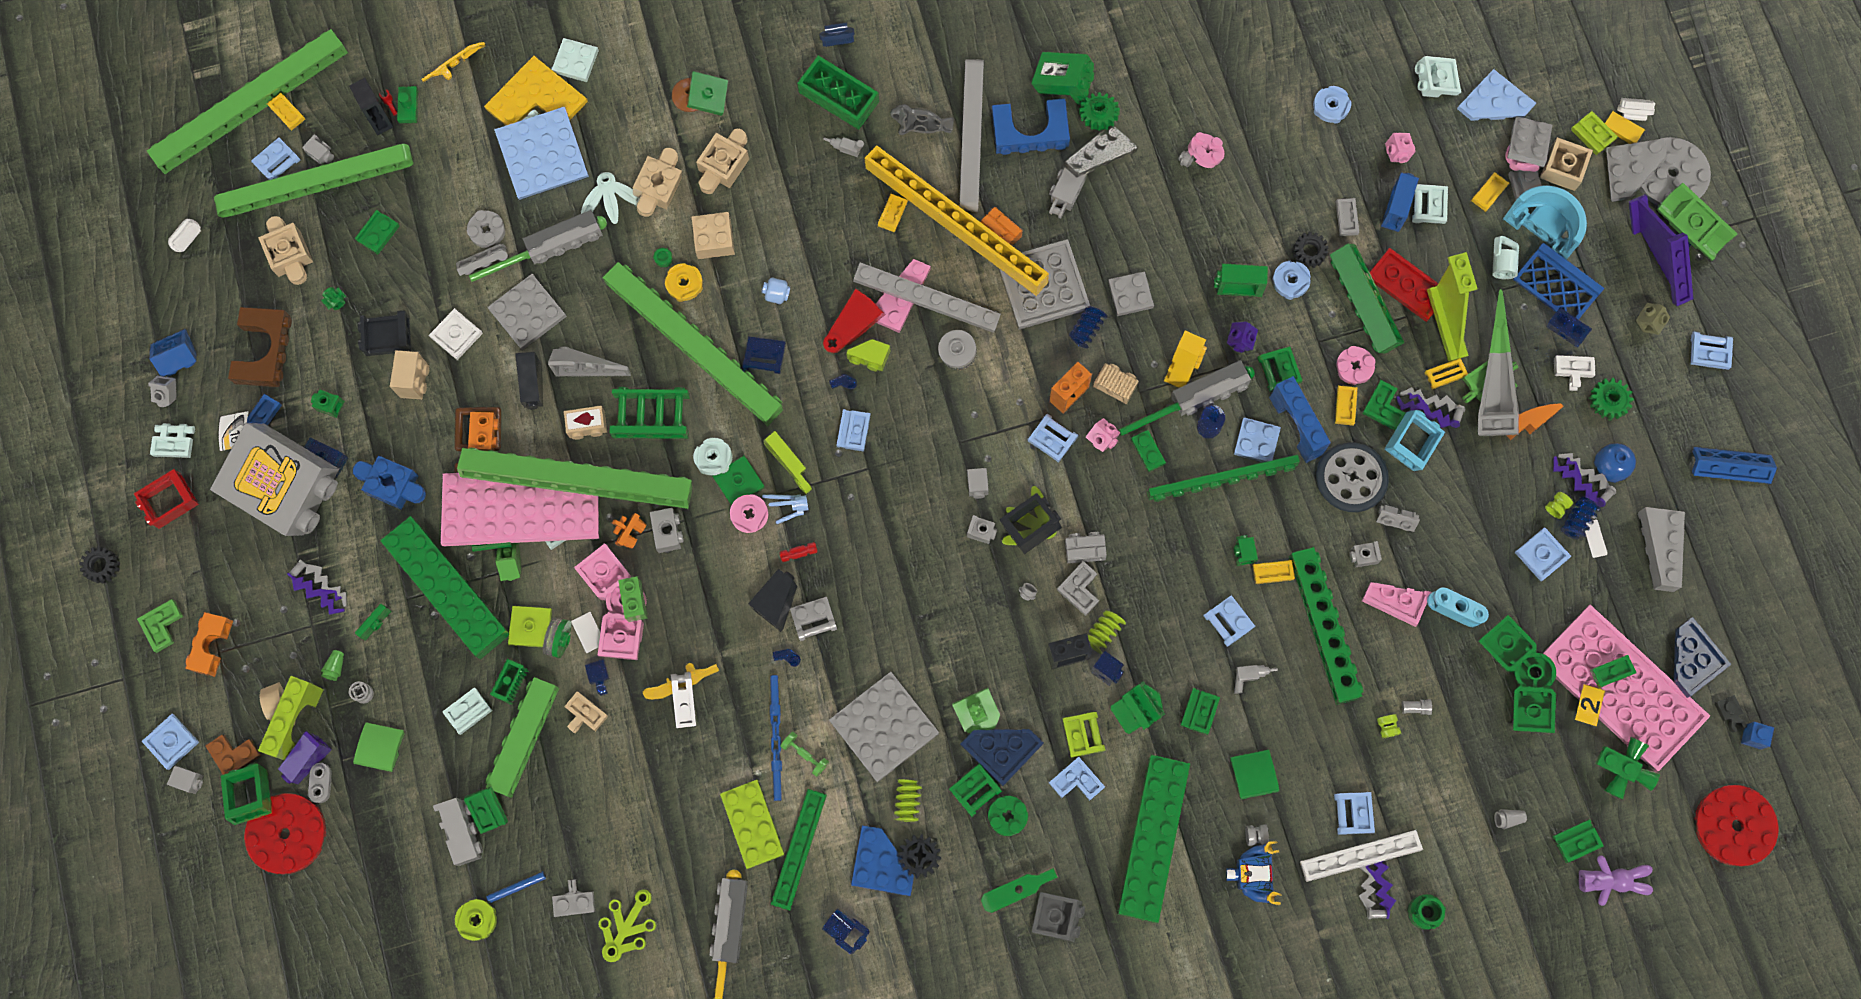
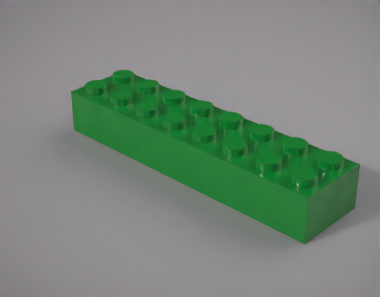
[380,516,509,660]
[1117,755,1190,924]

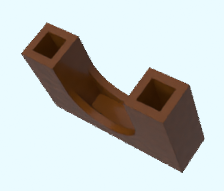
[228,307,292,387]

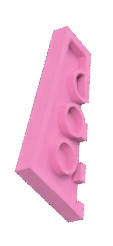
[876,259,931,333]

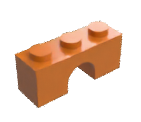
[185,612,233,677]

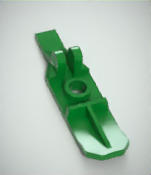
[981,868,1058,913]

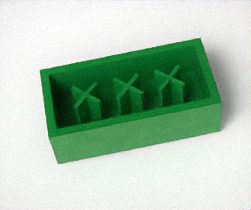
[797,55,879,130]

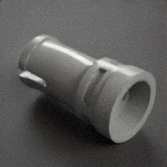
[1402,699,1432,715]

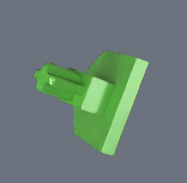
[952,688,1000,733]

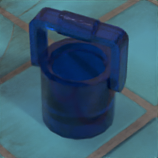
[822,908,870,954]

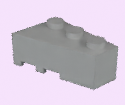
[433,798,483,866]

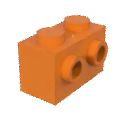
[468,412,499,451]

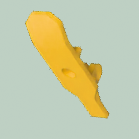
[422,42,485,82]
[643,663,719,700]

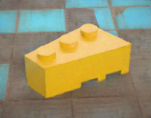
[1164,331,1207,388]

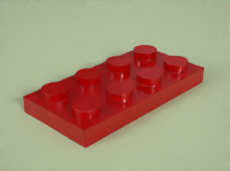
[1370,248,1438,322]

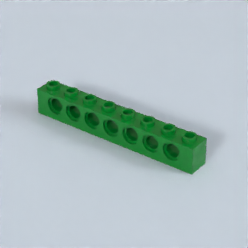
[1289,547,1363,705]

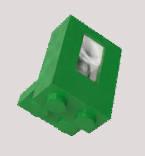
[1031,52,1094,105]

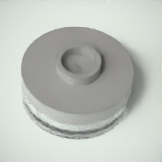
[938,330,977,370]

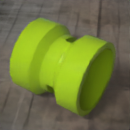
[1545,492,1573,519]
[1377,714,1401,738]

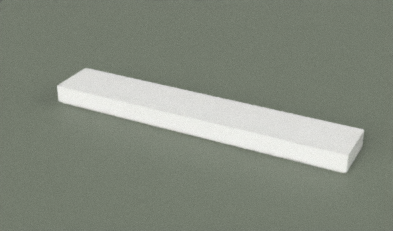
[1300,830,1423,882]

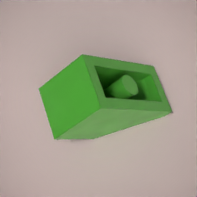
[496,543,522,581]

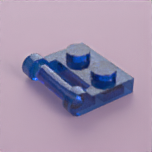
[743,336,786,374]

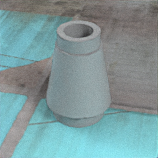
[1494,809,1527,829]

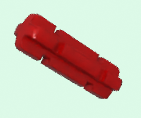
[779,542,817,562]

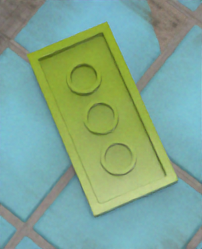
[720,780,785,869]

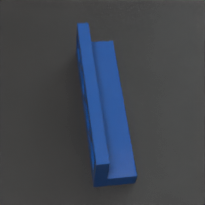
[1692,447,1777,484]

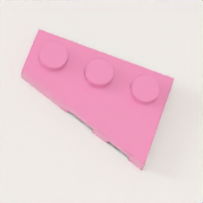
[1362,582,1431,627]

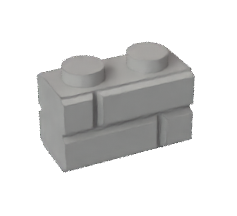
[1065,532,1107,564]

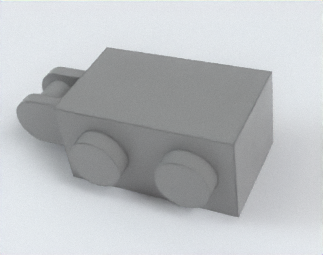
[1049,164,1087,219]

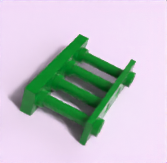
[610,387,690,439]

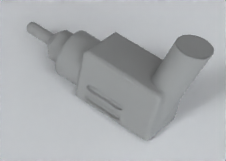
[823,137,864,157]
[1234,665,1278,694]

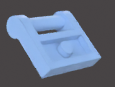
[251,138,301,180]
[1690,332,1733,370]
[1028,414,1079,462]
[1204,595,1255,647]
[1334,792,1375,835]

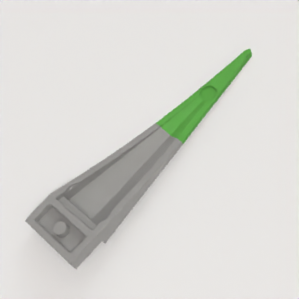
[1478,289,1519,436]

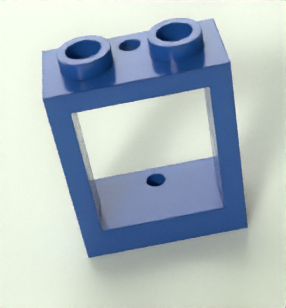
[1381,173,1419,232]

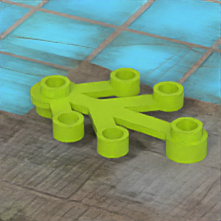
[599,890,657,962]

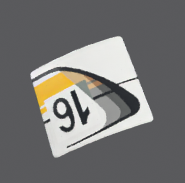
[219,411,248,451]

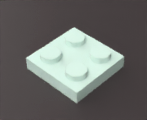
[552,38,599,82]

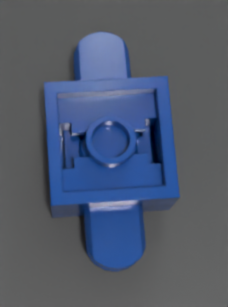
[353,456,426,510]

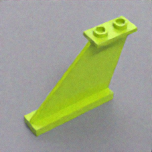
[1427,252,1478,362]

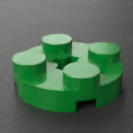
[988,796,1028,837]

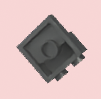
[1032,892,1085,942]

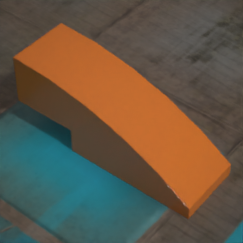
[1507,403,1563,440]

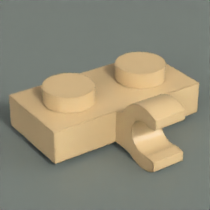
[564,692,608,733]

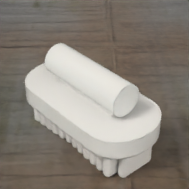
[1617,98,1655,121]
[168,219,201,252]

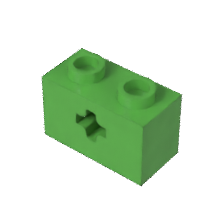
[618,576,648,622]

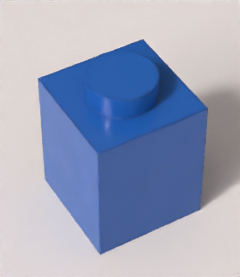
[1741,722,1774,749]

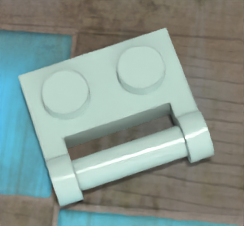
[1412,184,1448,224]

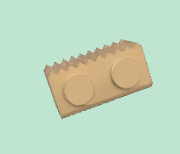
[1093,363,1138,404]

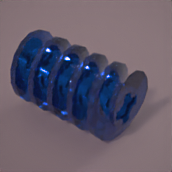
[1069,306,1108,349]
[1197,405,1226,439]
[1561,497,1601,540]

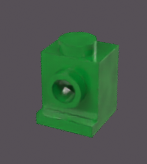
[311,389,345,418]
[1234,535,1258,566]

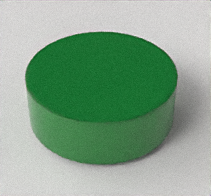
[653,248,673,267]

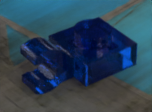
[585,659,610,696]

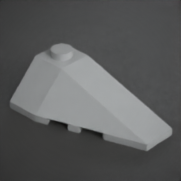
[548,347,631,376]

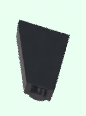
[349,77,393,136]
[515,352,543,410]
[748,569,798,632]

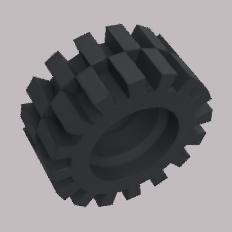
[1292,232,1328,269]
[79,547,120,584]

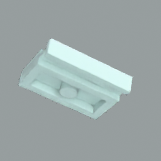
[443,688,492,735]

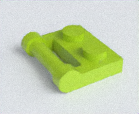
[1062,712,1106,758]

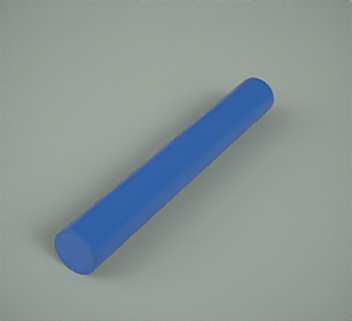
[486,872,546,903]

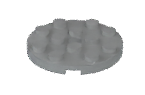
[1639,137,1711,205]

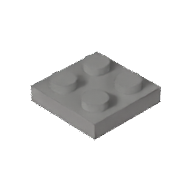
[1108,271,1154,316]

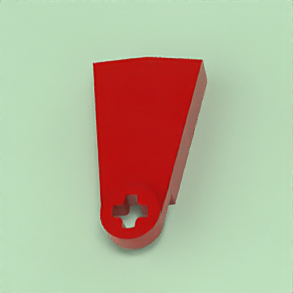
[823,289,886,353]

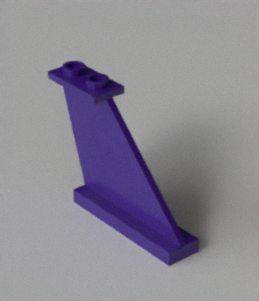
[1629,194,1693,306]

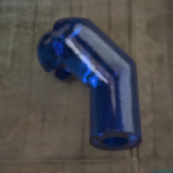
[829,374,857,389]
[773,649,801,667]

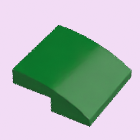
[1230,750,1279,800]

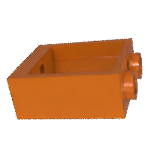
[1050,362,1092,414]

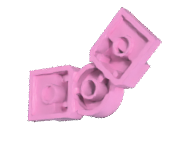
[574,544,647,660]

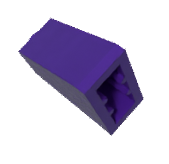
[278,731,332,784]

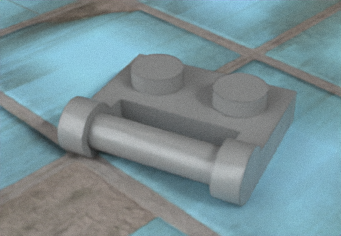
[790,597,837,641]

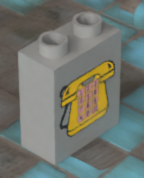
[210,422,339,536]

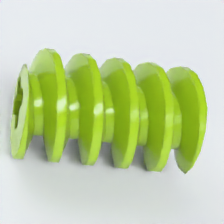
[1088,610,1126,654]
[894,779,922,822]

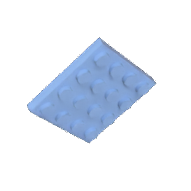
[494,107,589,200]

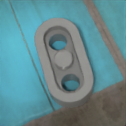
[308,763,332,803]

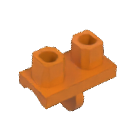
[612,513,647,549]

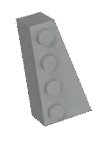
[1638,507,1685,592]

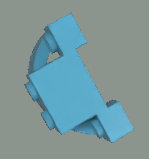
[1503,186,1587,260]

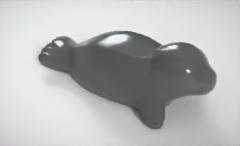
[890,104,954,135]

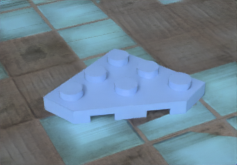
[1457,69,1536,121]

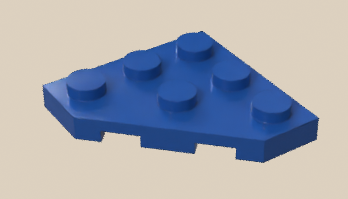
[851,825,914,896]

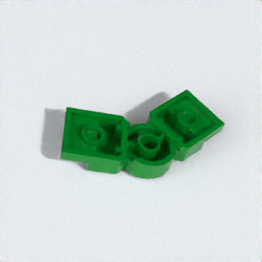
[1478,615,1556,733]

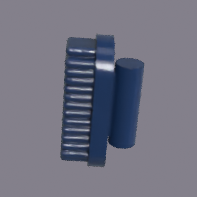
[819,22,855,47]

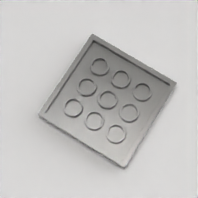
[999,239,1091,330]
[829,672,939,783]

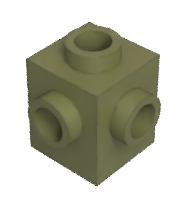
[1636,303,1670,335]

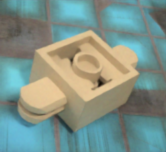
[696,129,749,194]
[633,148,682,217]
[258,216,313,285]

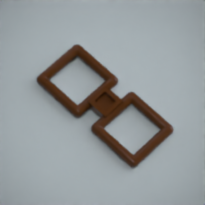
[454,407,501,473]

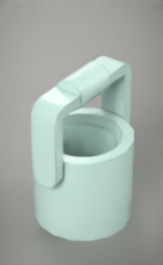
[1493,236,1519,279]

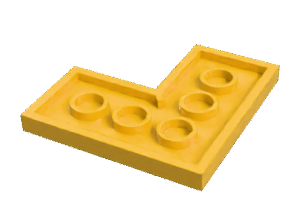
[484,56,588,126]

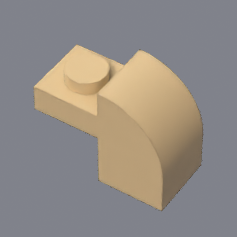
[260,682,295,725]

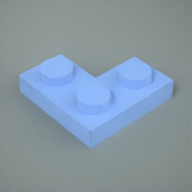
[1049,757,1105,801]

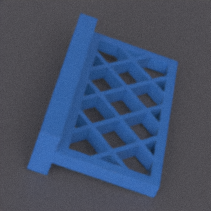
[1513,243,1604,325]

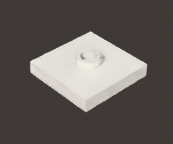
[429,308,483,360]

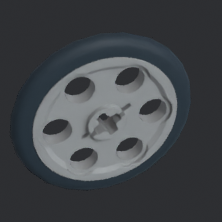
[1316,442,1389,512]

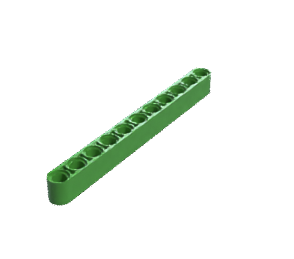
[214,144,413,217]

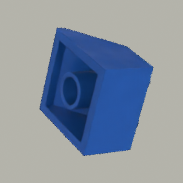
[149,329,197,376]

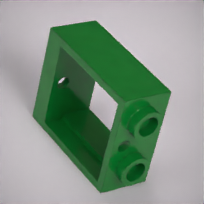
[1214,264,1268,297]
[221,763,272,825]

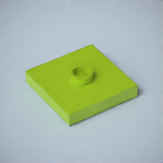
[508,606,552,648]

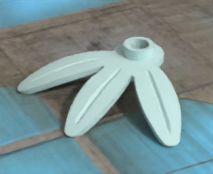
[581,172,639,224]

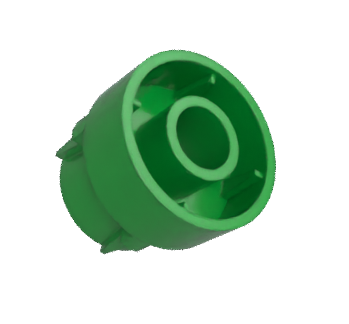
[1408,894,1446,930]

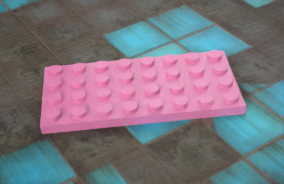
[441,466,599,546]
[1542,605,1710,772]

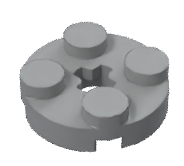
[467,210,505,248]

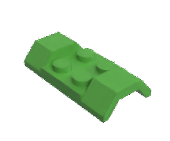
[1657,183,1737,261]

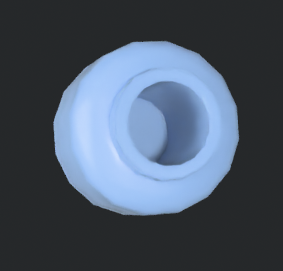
[762,278,790,304]

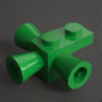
[1595,737,1660,800]

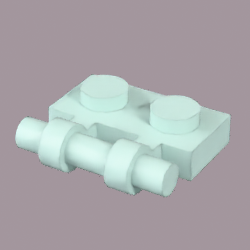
[150,423,195,458]

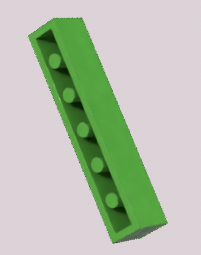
[485,677,559,798]

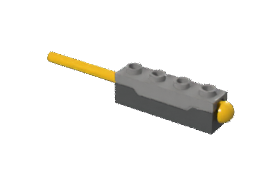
[710,870,748,999]

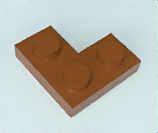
[206,735,261,775]

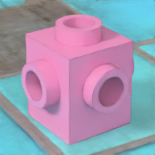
[1385,133,1416,163]
[1086,418,1120,452]

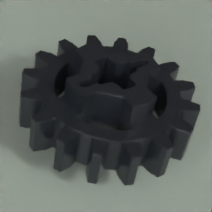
[897,834,941,879]

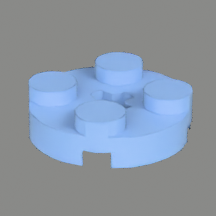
[1313,86,1351,123]
[1272,261,1311,300]

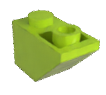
[847,339,890,371]

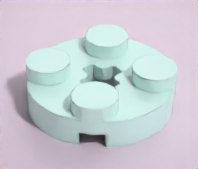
[693,438,732,475]

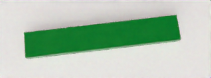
[771,789,827,911]

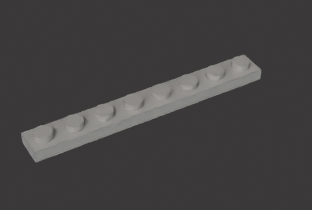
[853,263,1001,333]

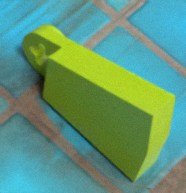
[763,431,812,494]

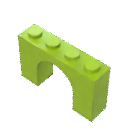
[258,676,324,760]

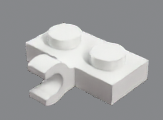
[1554,355,1595,391]

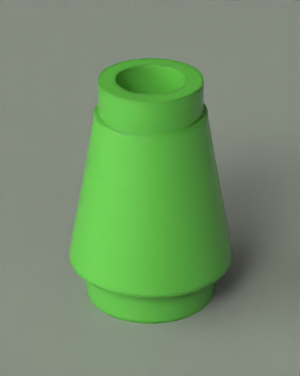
[321,650,344,681]

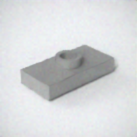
[1336,198,1359,236]

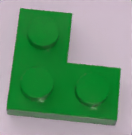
[1362,380,1406,431]

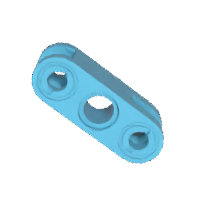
[1427,587,1489,627]

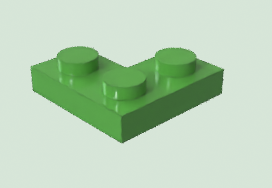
[137,599,183,653]

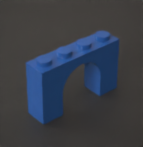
[992,99,1070,155]
[1269,376,1331,463]

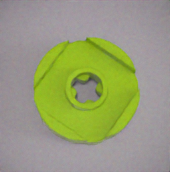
[455,899,497,941]

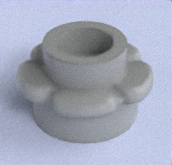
[1179,151,1194,167]
[1019,583,1037,601]

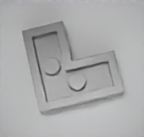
[1057,561,1099,616]

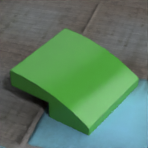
[354,723,404,772]

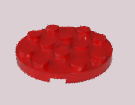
[1695,785,1779,866]
[244,794,326,874]

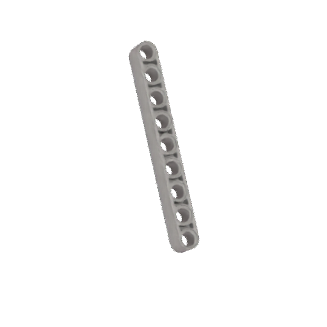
[960,59,984,212]

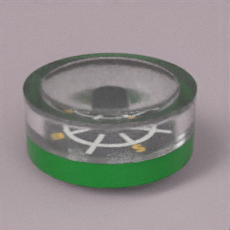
[543,617,571,658]

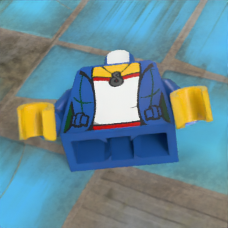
[1226,841,1282,905]

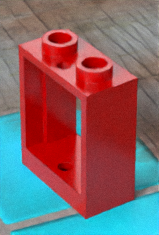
[134,469,199,529]

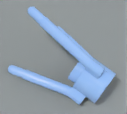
[762,494,808,524]

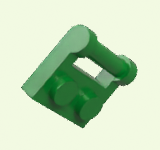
[1257,346,1302,393]
[949,764,1002,817]

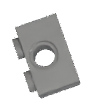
[650,508,684,553]

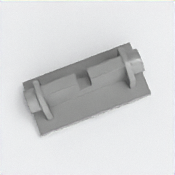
[1376,505,1420,532]

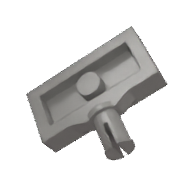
[552,879,595,917]

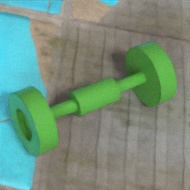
[780,732,829,777]

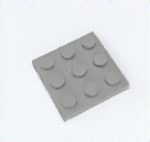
[487,274,567,350]

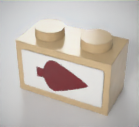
[564,406,607,440]

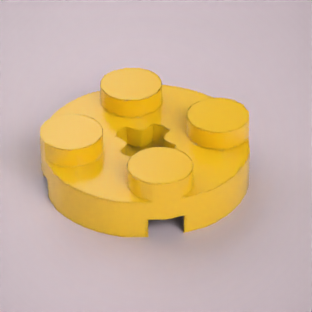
[665,263,703,302]

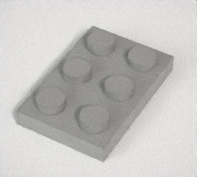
[1507,116,1552,167]

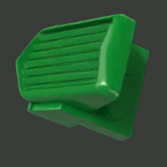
[1111,681,1165,734]

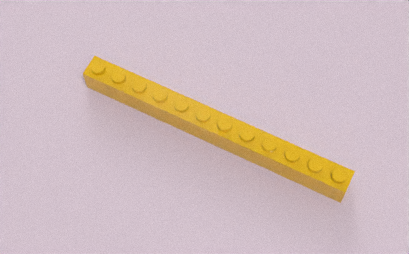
[865,145,1049,296]

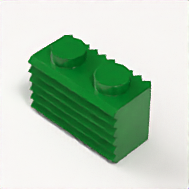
[490,659,528,705]

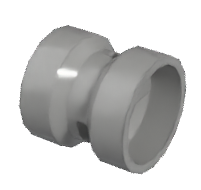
[349,681,374,704]
[1245,824,1269,846]

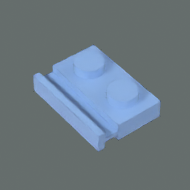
[837,409,871,451]

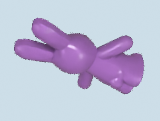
[1579,855,1653,906]

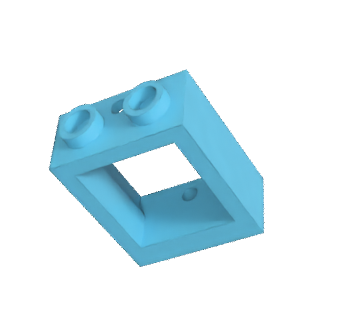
[1384,410,1445,471]

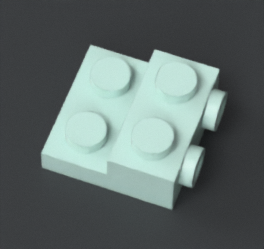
[1415,56,1461,97]

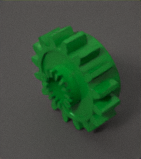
[1079,92,1120,131]
[1589,378,1634,420]

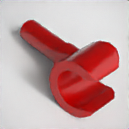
[379,90,397,116]

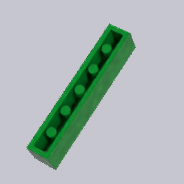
[1330,243,1405,354]

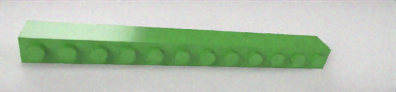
[147,29,348,174]
[603,262,783,426]
[457,448,692,509]

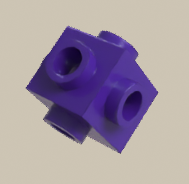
[1227,322,1258,353]

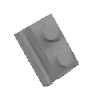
[1508,170,1542,200]

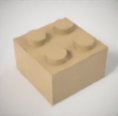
[1540,138,1593,191]
[692,212,735,259]
[390,350,429,400]

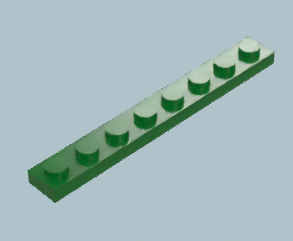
[1147,455,1300,502]

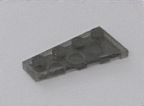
[1063,125,1139,178]

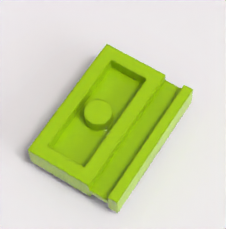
[1571,111,1618,156]

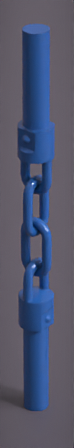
[770,675,782,801]

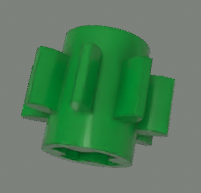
[321,287,346,310]

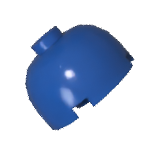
[1594,443,1636,483]

